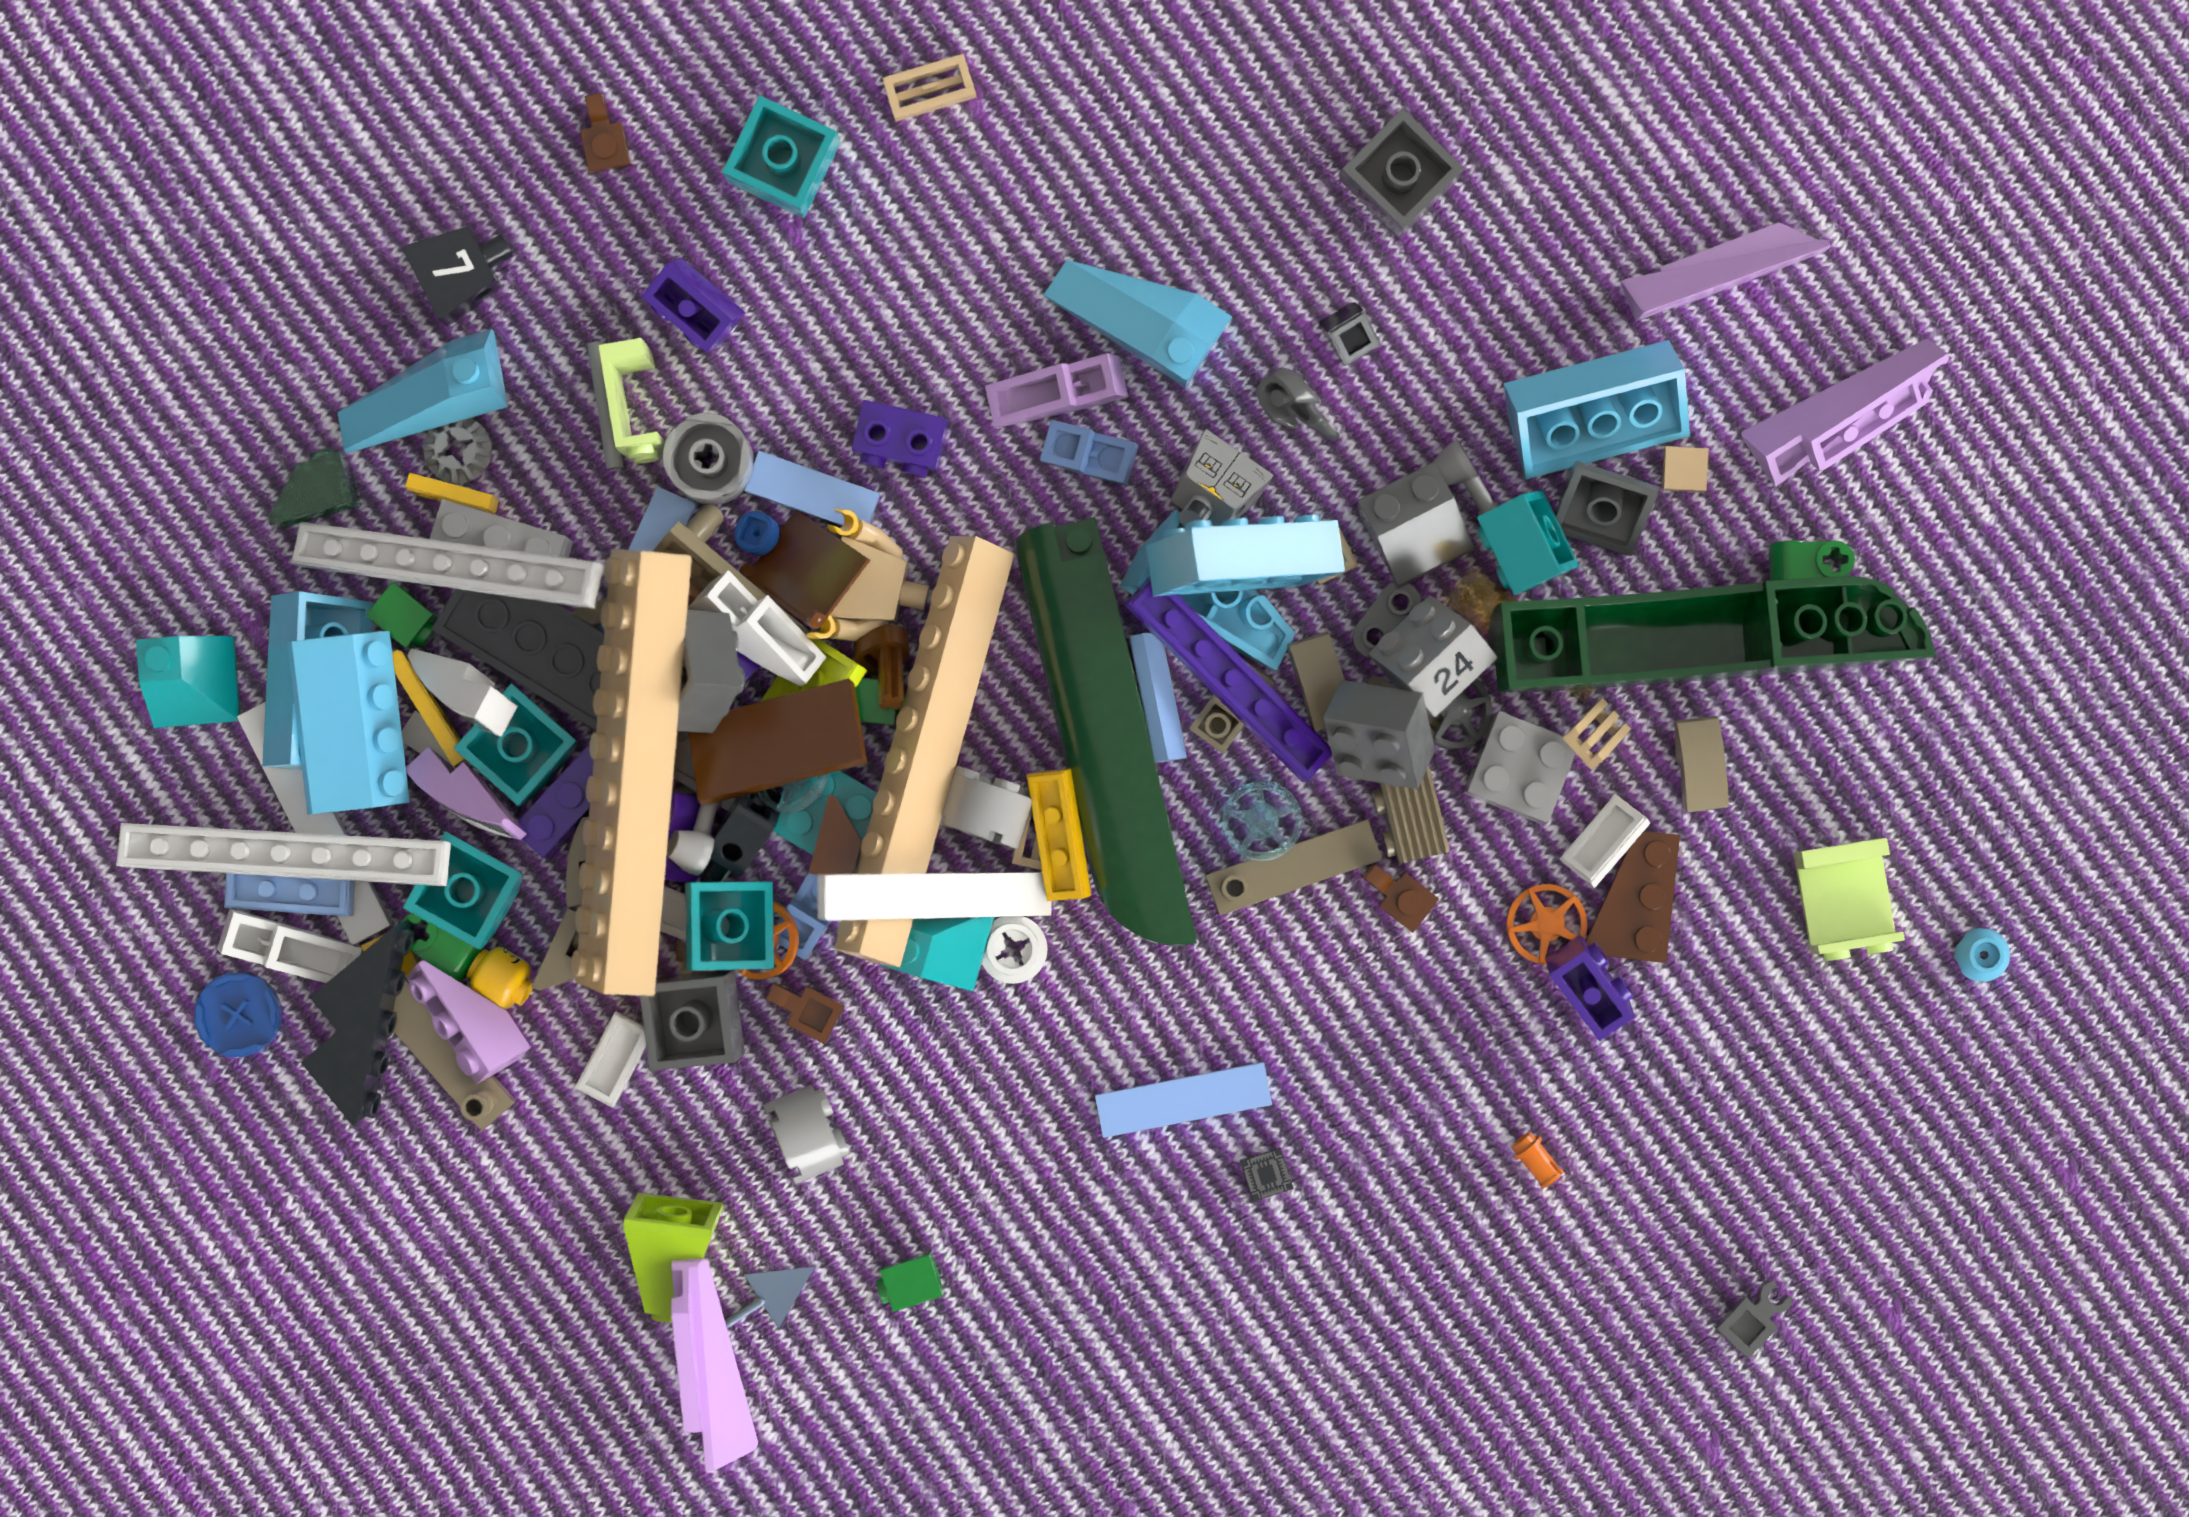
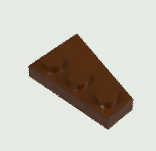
[1585,831,1680,963]

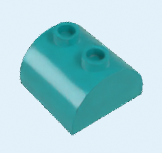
[454,683,578,806]
[403,831,524,949]
[685,882,774,970]

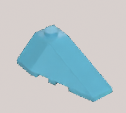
[1044,260,1232,389]
[338,329,508,453]
[1119,510,1296,671]

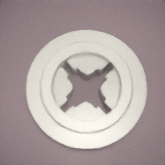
[982,916,1047,984]

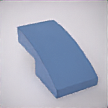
[1040,420,1139,486]
[777,873,831,960]

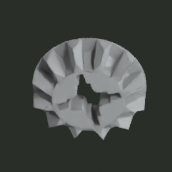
[422,418,492,484]

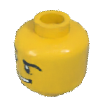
[467,947,533,1010]

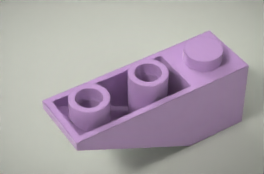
[406,960,531,1085]

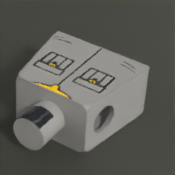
[1171,429,1273,527]

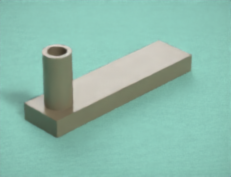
[653,504,811,636]
[1205,819,1382,916]
[393,976,516,1131]

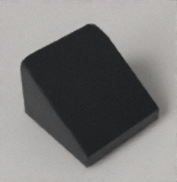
[1319,302,1381,366]

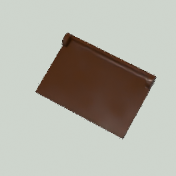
[739,510,871,629]

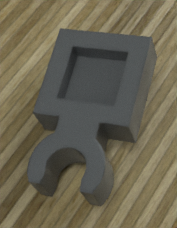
[1714,1279,1793,1359]

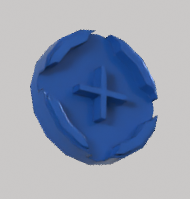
[194,972,282,1057]

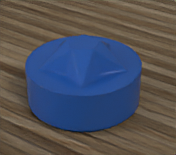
[734,511,779,556]

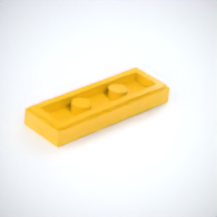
[392,649,469,768]
[1026,768,1092,901]

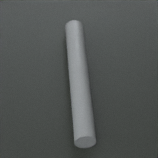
[587,341,623,470]

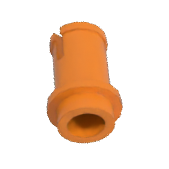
[1511,1131,1564,1188]

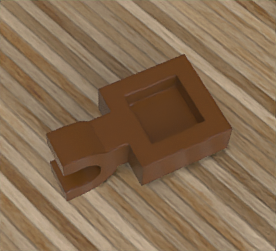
[580,93,632,174]
[1361,864,1439,933]
[766,982,845,1044]

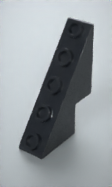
[301,919,414,1126]

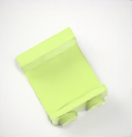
[598,338,665,464]
[1793,838,1905,961]

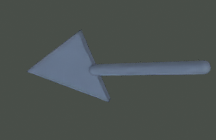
[725,1266,815,1329]

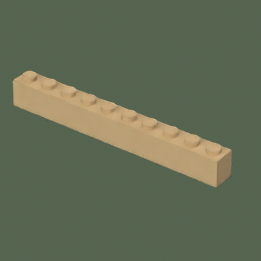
[834,536,1015,967]

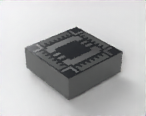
[1239,1147,1294,1202]

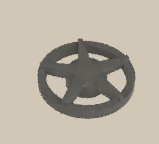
[1430,678,1492,750]

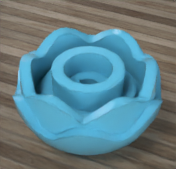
[1955,928,2010,982]

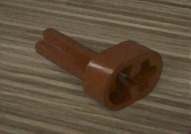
[854,624,909,710]

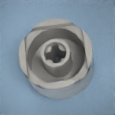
[663,413,754,505]
[939,766,1033,849]
[763,1084,850,1185]

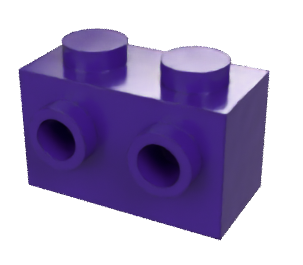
[641,257,746,352]
[852,400,949,478]
[1545,934,1635,1041]

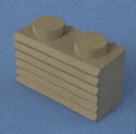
[1372,768,1450,864]

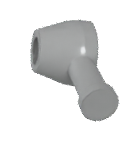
[1432,439,1499,515]
[666,801,722,876]

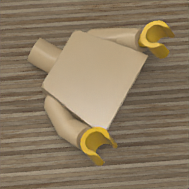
[806,508,930,641]

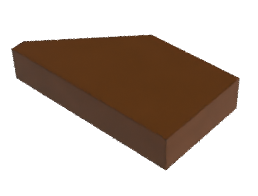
[809,795,862,875]

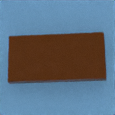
[688,678,867,806]

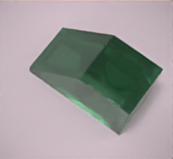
[268,448,362,530]

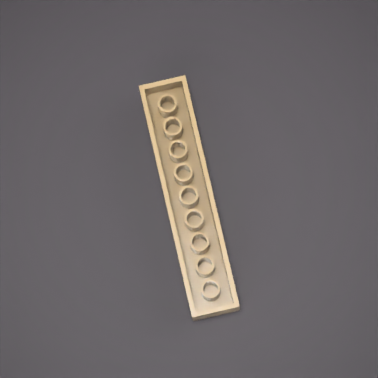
[571,549,691,996]

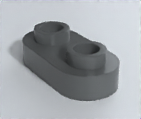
[1352,582,1421,660]

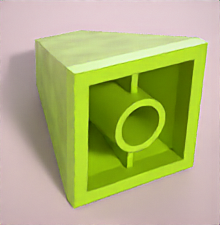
[623,1193,723,1322]

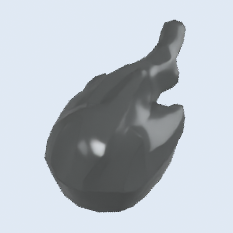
[1257,367,1340,440]

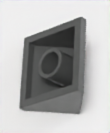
[1555,461,1660,556]

